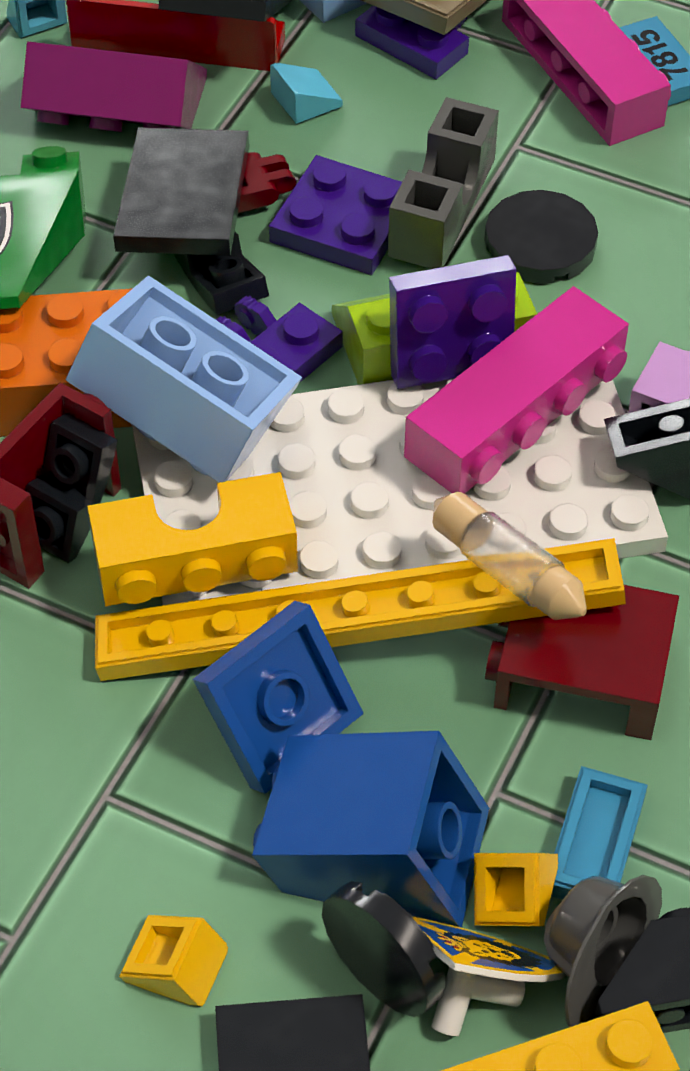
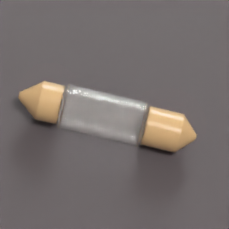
[432,492,587,620]

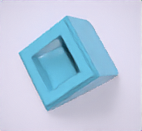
[6,0,68,38]
[270,63,343,124]

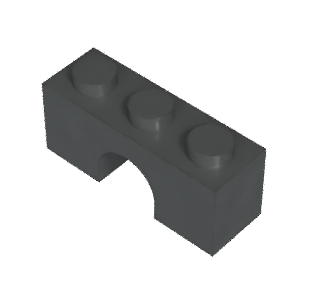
[388,97,499,269]

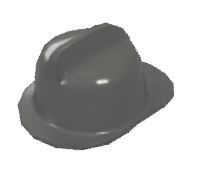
[544,875,662,1027]

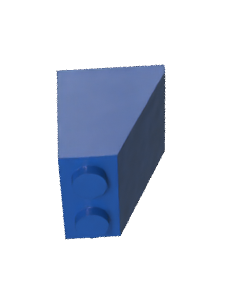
[252,731,490,927]

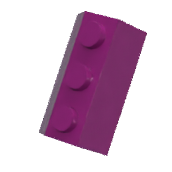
[20,41,207,132]

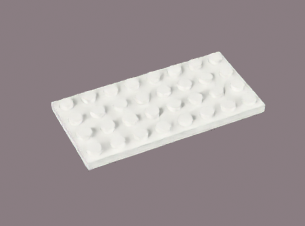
[132,378,668,606]

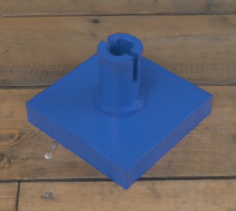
[192,601,364,794]

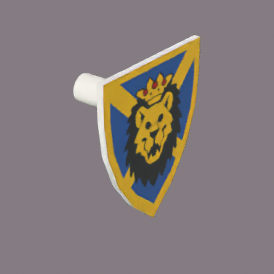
[412,916,566,1036]

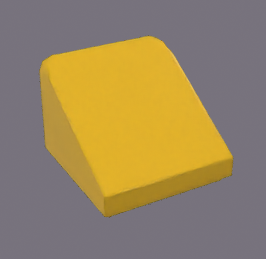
[474,853,558,926]
[119,915,228,1006]

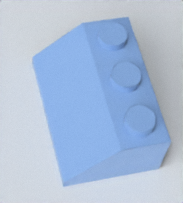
[65,275,302,483]

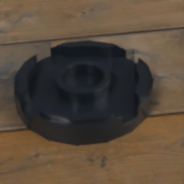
[484,190,599,284]
[321,881,446,1017]

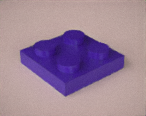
[269,155,402,276]
[389,255,516,389]

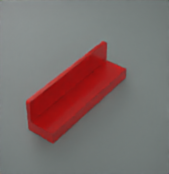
[66,0,285,71]

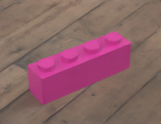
[502,0,671,146]
[404,286,629,494]

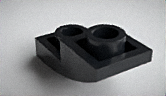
[174,232,269,315]
[26,413,118,563]

